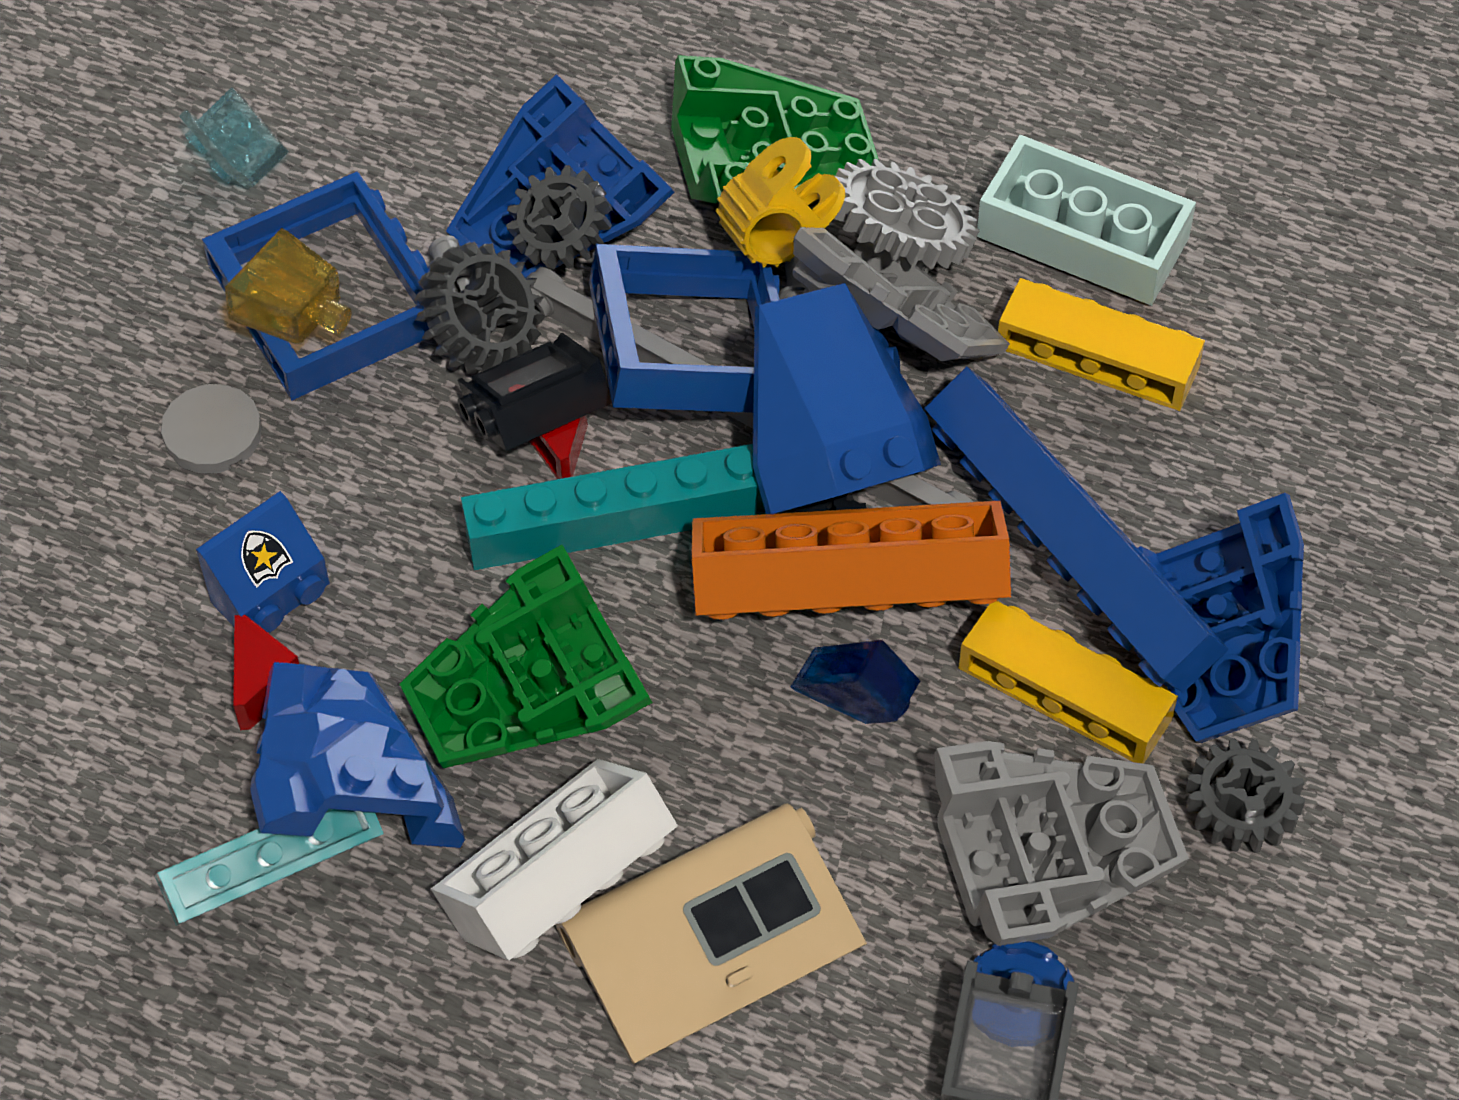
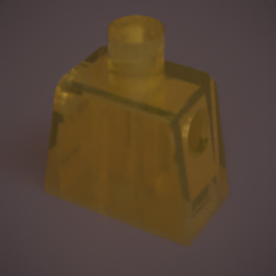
[225,228,352,344]

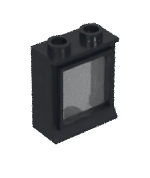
[457,333,612,451]

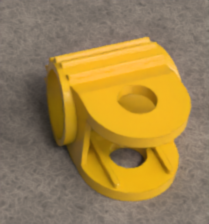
[715,137,845,268]

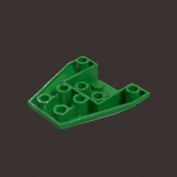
[671,55,879,203]

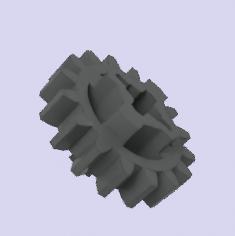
[506,165,612,270]
[1185,738,1305,853]

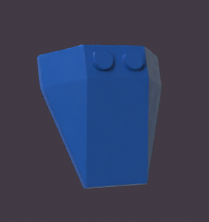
[446,74,675,278]
[753,283,941,515]

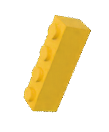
[998,278,1205,411]
[959,601,1178,764]

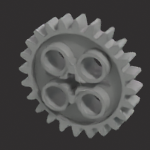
[834,159,980,269]

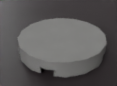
[161,384,262,473]

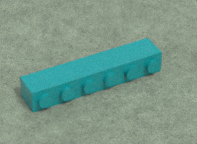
[461,444,766,570]

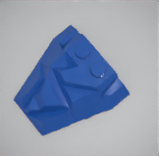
[1134,493,1304,743]
[250,662,466,848]

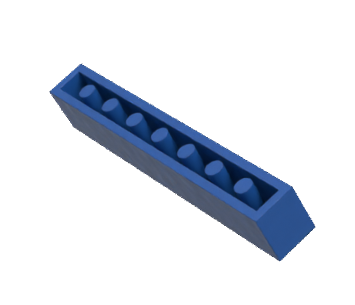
[924,366,1229,693]

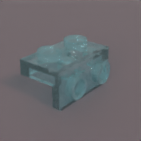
[179,87,289,190]

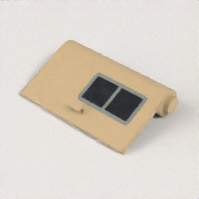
[556,803,867,1064]

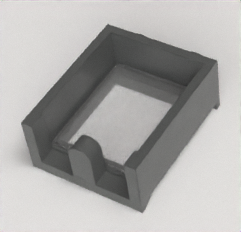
[941,960,1079,1100]

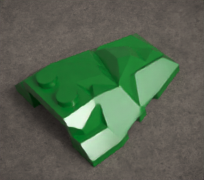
[399,544,653,769]

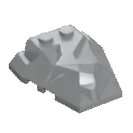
[793,227,1010,361]
[934,741,1189,946]

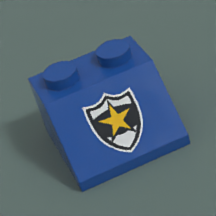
[196,491,330,633]

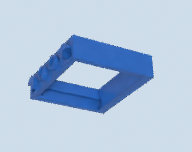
[202,171,429,401]
[589,244,780,413]

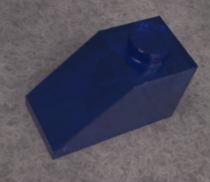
[790,640,921,724]

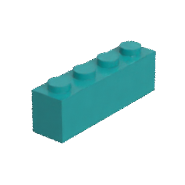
[155,809,384,926]

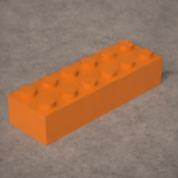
[692,501,1011,620]

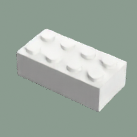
[431,759,678,961]

